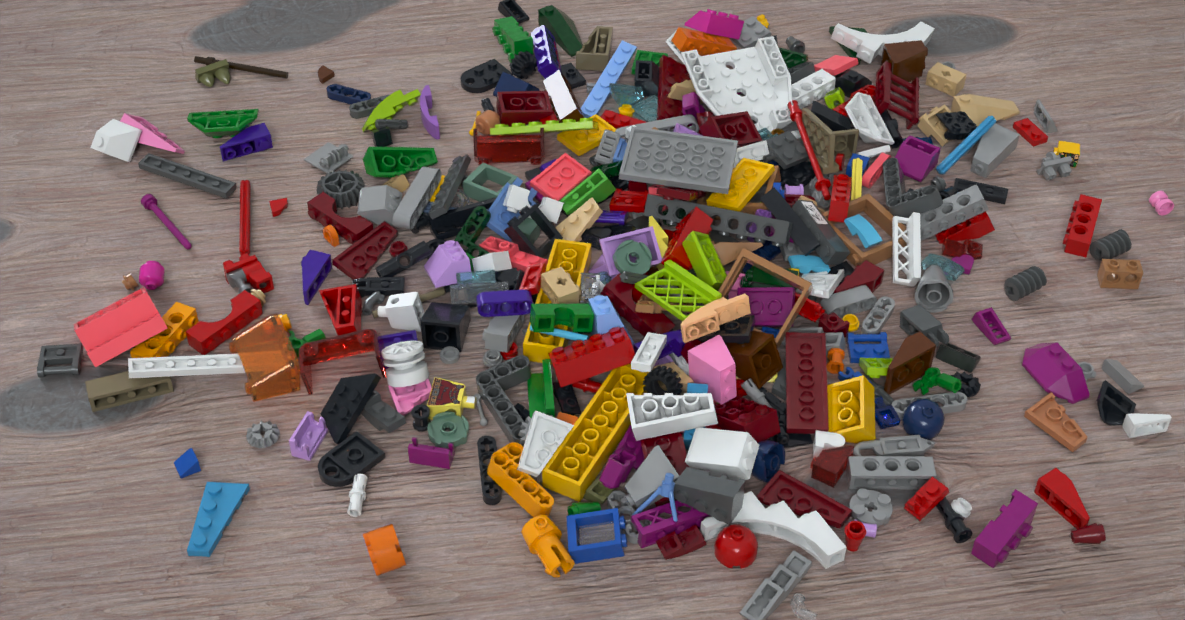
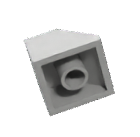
[357,185,402,226]

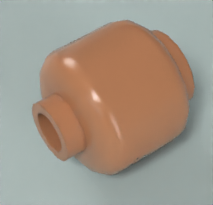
[475,110,500,135]

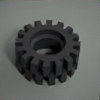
[643,366,683,395]

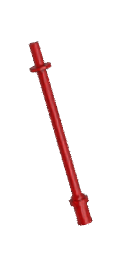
[787,100,831,200]

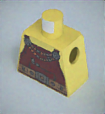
[427,378,476,420]

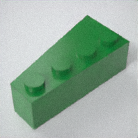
[492,16,533,63]

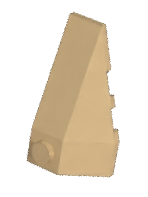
[951,94,1020,127]

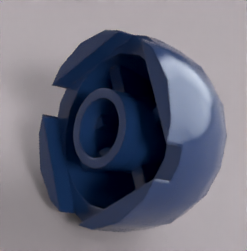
[902,399,945,440]
[751,440,785,483]

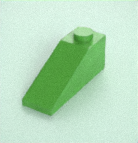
[560,169,616,215]

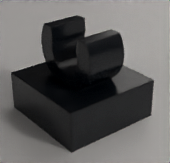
[371,126,393,147]

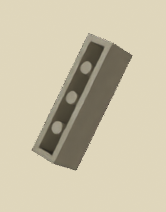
[85,371,174,412]

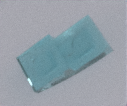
[921,253,965,281]

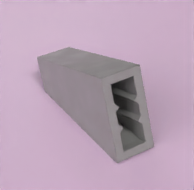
[970,123,1020,178]

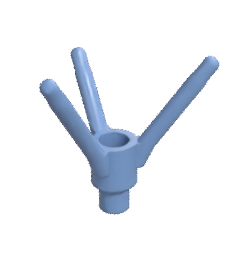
[631,473,678,522]

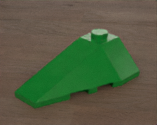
[363,147,438,177]

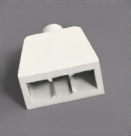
[378,292,424,332]

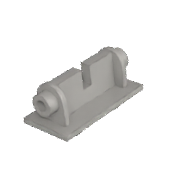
[809,176,831,208]

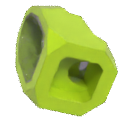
[824,87,845,109]

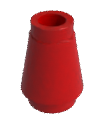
[844,521,866,552]

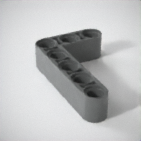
[883,158,943,218]
[476,355,531,447]

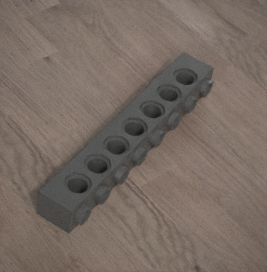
[644,194,793,247]

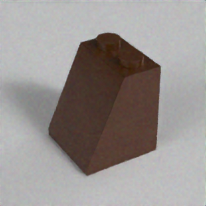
[880,40,928,87]
[725,330,783,389]

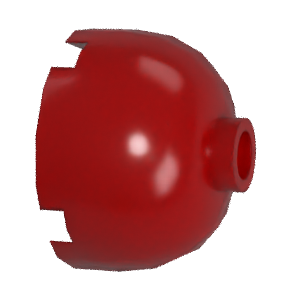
[714,524,758,569]

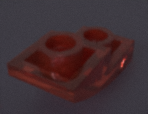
[942,238,983,260]

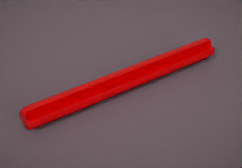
[239,180,250,255]

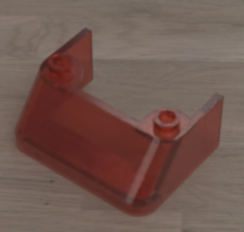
[473,128,544,166]
[299,329,386,394]

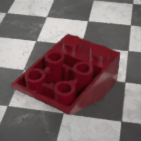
[715,396,781,443]

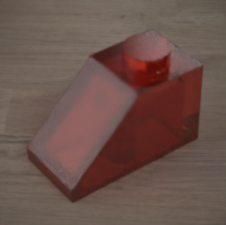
[810,445,854,488]

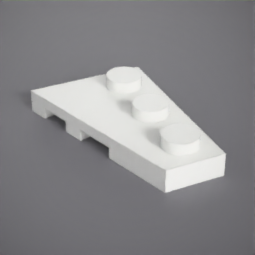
[517,411,574,477]

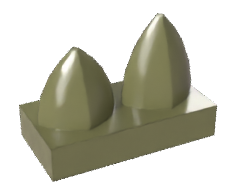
[195,59,230,87]

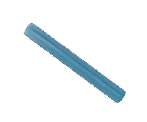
[936,116,996,175]

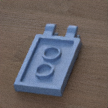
[486,177,538,242]

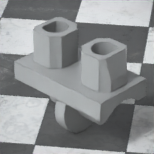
[1037,151,1073,181]

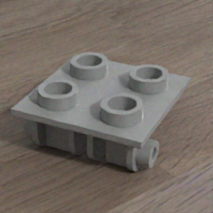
[304,142,353,174]

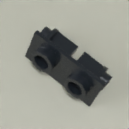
[553,382,581,416]

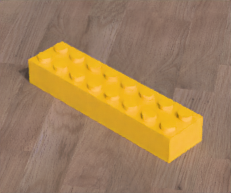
[523,239,591,364]
[542,364,649,502]

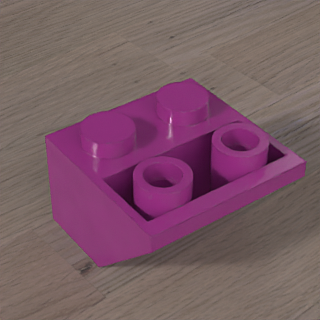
[895,135,941,182]

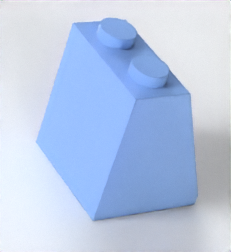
[588,295,635,346]

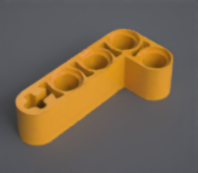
[487,442,554,518]

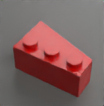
[319,284,362,344]

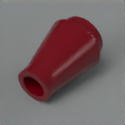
[1071,523,1106,544]

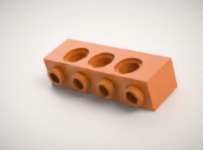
[671,27,737,56]

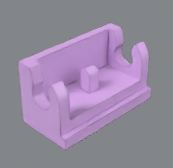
[289,411,328,461]

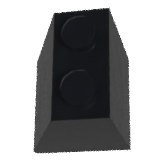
[420,302,471,352]

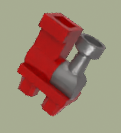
[223,253,274,294]

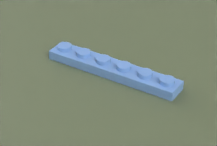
[581,40,637,118]

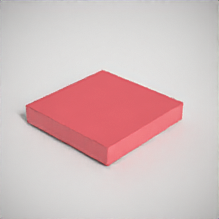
[814,55,859,76]

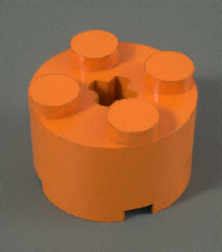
[363,524,406,576]

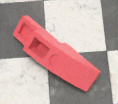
[479,236,548,273]

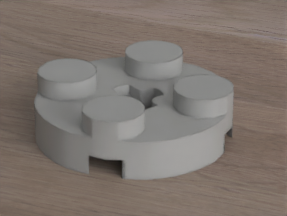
[849,488,893,528]

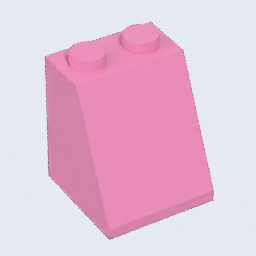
[688,335,737,405]

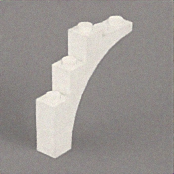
[831,21,935,64]
[700,491,846,569]

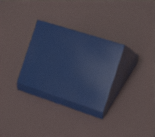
[493,72,539,97]

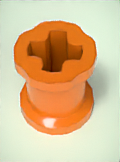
[826,348,845,374]

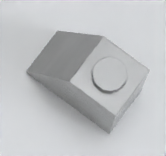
[625,445,679,509]

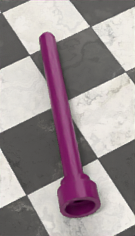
[141,194,192,250]

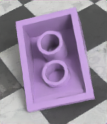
[599,226,662,276]

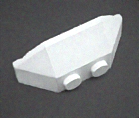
[845,92,894,145]

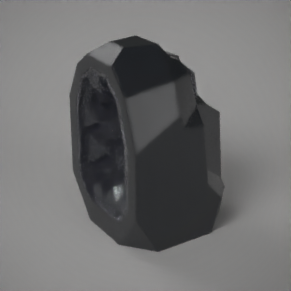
[582,226,614,250]

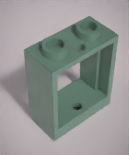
[463,163,518,202]

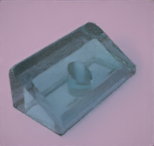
[456,270,496,288]

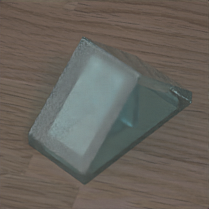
[609,83,644,107]

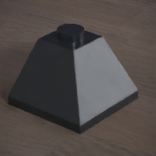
[835,69,872,98]

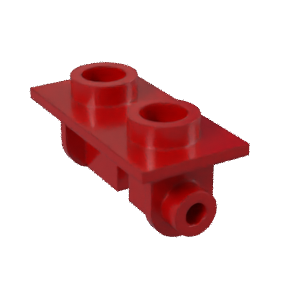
[795,291,825,322]

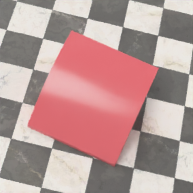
[74,287,167,367]

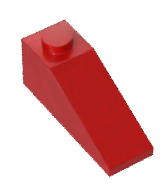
[1034,468,1090,529]

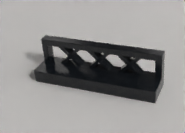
[428,198,496,239]

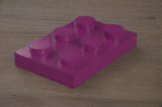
[737,287,795,327]

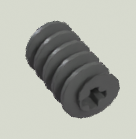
[1090,229,1132,261]
[1004,266,1047,301]

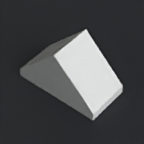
[471,251,512,277]

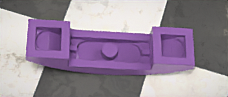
[420,85,440,140]

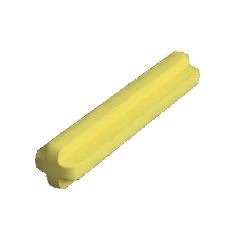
[850,158,863,201]

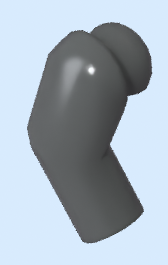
[362,291,385,315]

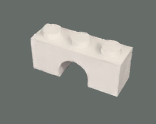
[503,185,564,224]

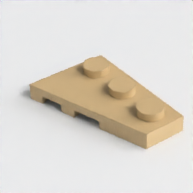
[555,198,603,242]

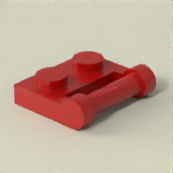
[609,188,649,213]

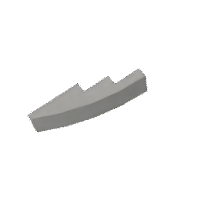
[740,550,812,620]

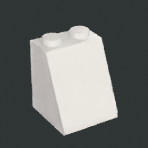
[685,427,759,481]

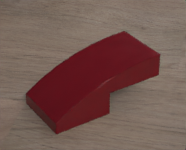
[656,524,707,560]

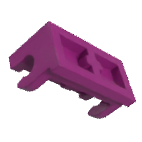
[408,437,455,469]

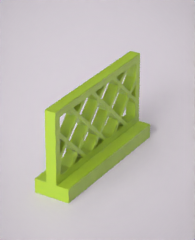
[635,259,722,321]

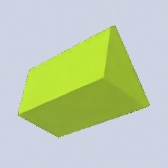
[682,231,727,290]

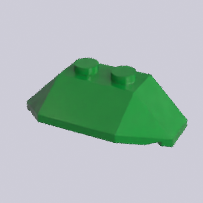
[187,109,259,138]

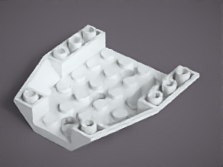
[681,36,793,137]

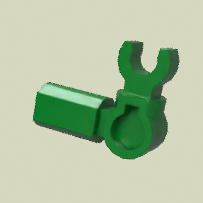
[280,329,326,358]
[913,367,961,395]

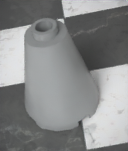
[915,265,954,313]

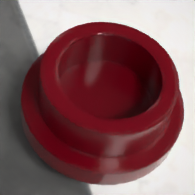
[389,241,408,258]

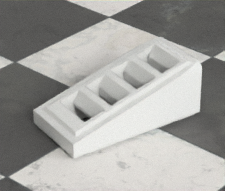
[1122,413,1172,438]

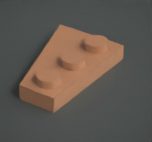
[1024,392,1087,452]

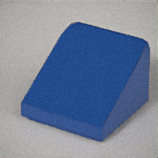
[174,448,201,478]

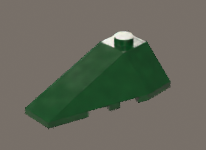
[538,5,583,57]

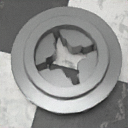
[246,420,280,448]

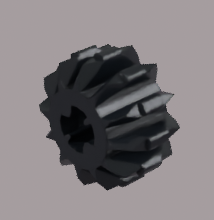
[509,51,537,79]

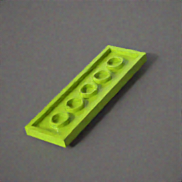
[490,118,598,136]

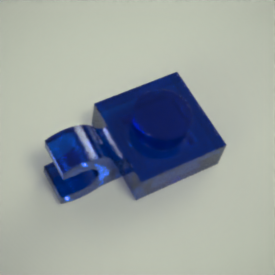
[875,395,901,429]

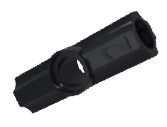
[881,110,903,149]
[375,241,432,277]

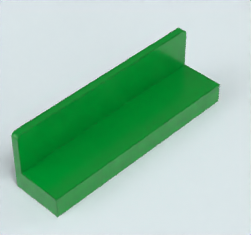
[527,359,555,419]

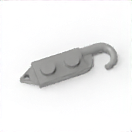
[853,435,935,456]

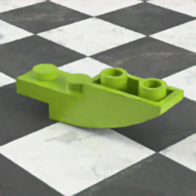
[362,89,421,132]

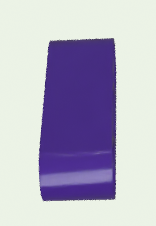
[476,290,533,317]

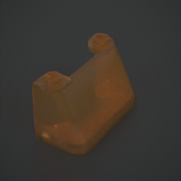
[229,314,300,402]

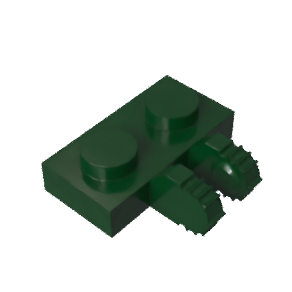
[590,160,623,180]

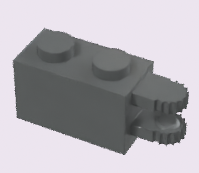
[899,304,950,347]

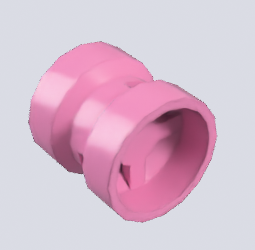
[1149,191,1174,216]

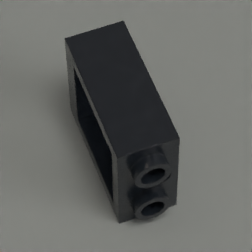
[504,204,563,258]

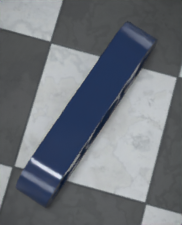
[326,84,371,104]

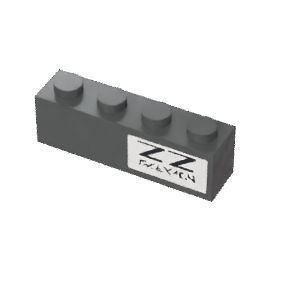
[792,200,851,265]

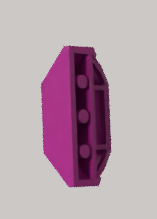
[1022,342,1090,404]

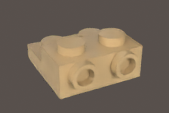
[917,104,952,147]

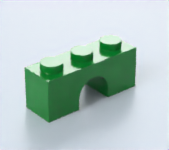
[530,303,594,332]

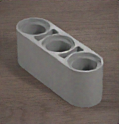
[820,285,877,318]

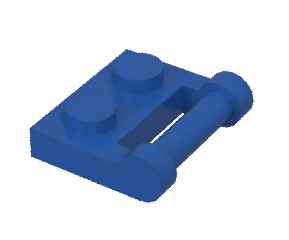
[846,332,890,363]

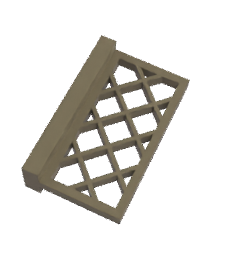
[799,108,839,174]

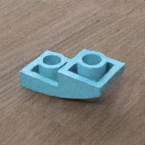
[844,214,883,249]
[788,255,831,274]

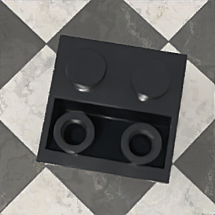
[634,60,659,98]

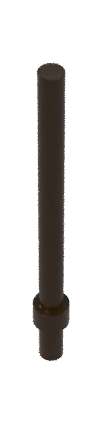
[194,56,288,78]

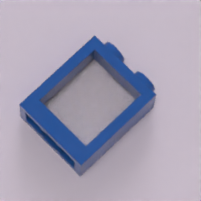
[566,508,628,564]

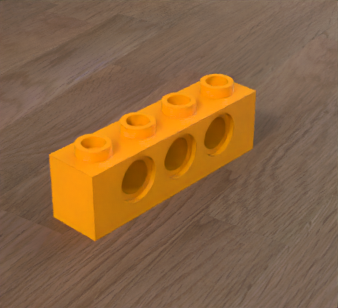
[130,302,199,358]

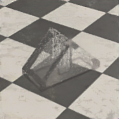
[580,273,601,303]

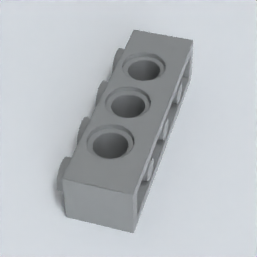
[920,184,989,241]
[846,456,936,490]

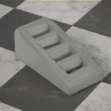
[594,129,621,164]

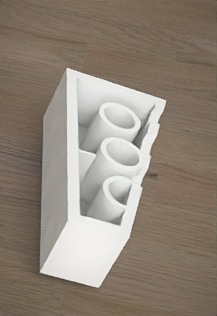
[626,393,718,441]

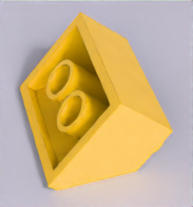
[827,375,876,444]

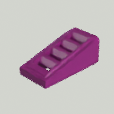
[972,307,1011,345]

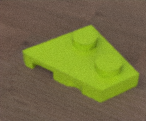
[859,358,893,378]

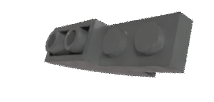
[361,390,406,433]

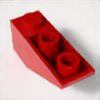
[935,211,995,244]

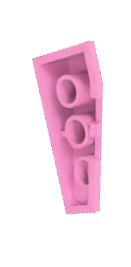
[120,113,185,154]

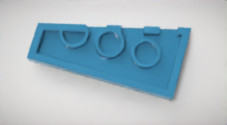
[187,482,250,557]

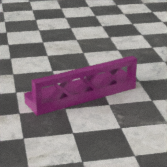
[631,500,710,549]

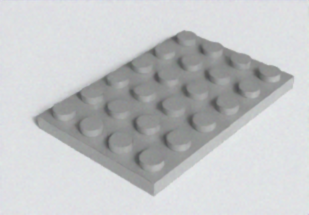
[619,126,738,194]

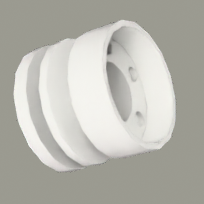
[381,341,429,387]

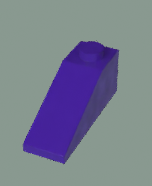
[301,250,332,305]

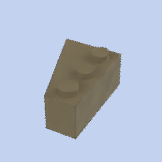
[576,26,613,72]

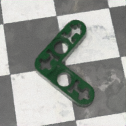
[454,206,491,257]

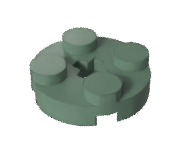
[613,240,652,274]
[427,411,469,448]

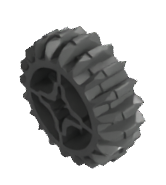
[316,169,365,209]

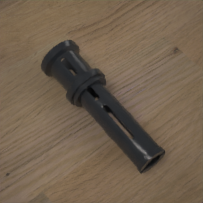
[936,497,973,543]

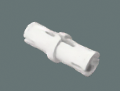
[347,474,368,517]

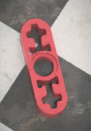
[862,152,891,189]

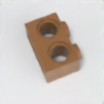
[1097,259,1143,289]

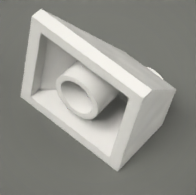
[90,119,142,162]

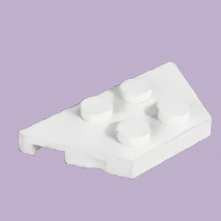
[796,269,844,298]

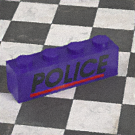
[531,25,562,79]

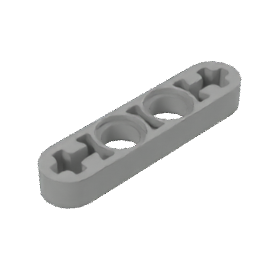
[890,392,968,420]

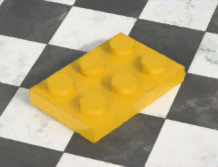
[557,114,617,156]

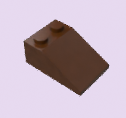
[884,331,936,395]

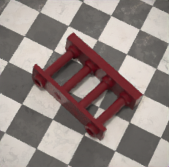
[875,61,920,130]

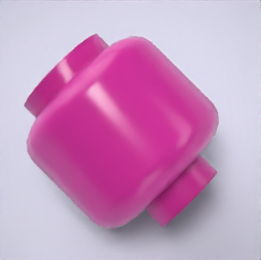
[139,261,165,290]

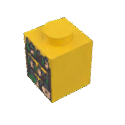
[1053,141,1080,168]

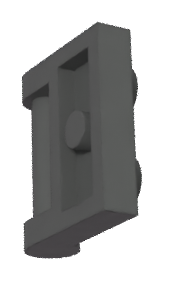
[37,343,83,377]

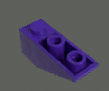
[220,123,273,161]

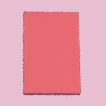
[530,153,592,201]

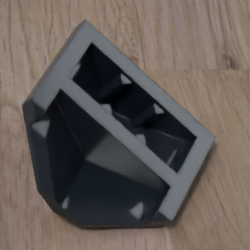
[1096,380,1136,426]

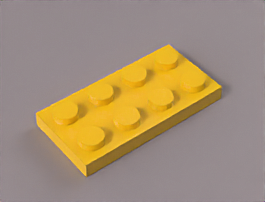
[706,158,775,212]

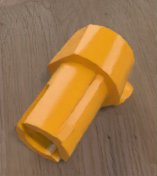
[521,515,575,577]

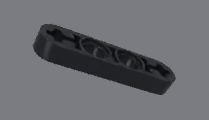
[477,436,502,505]

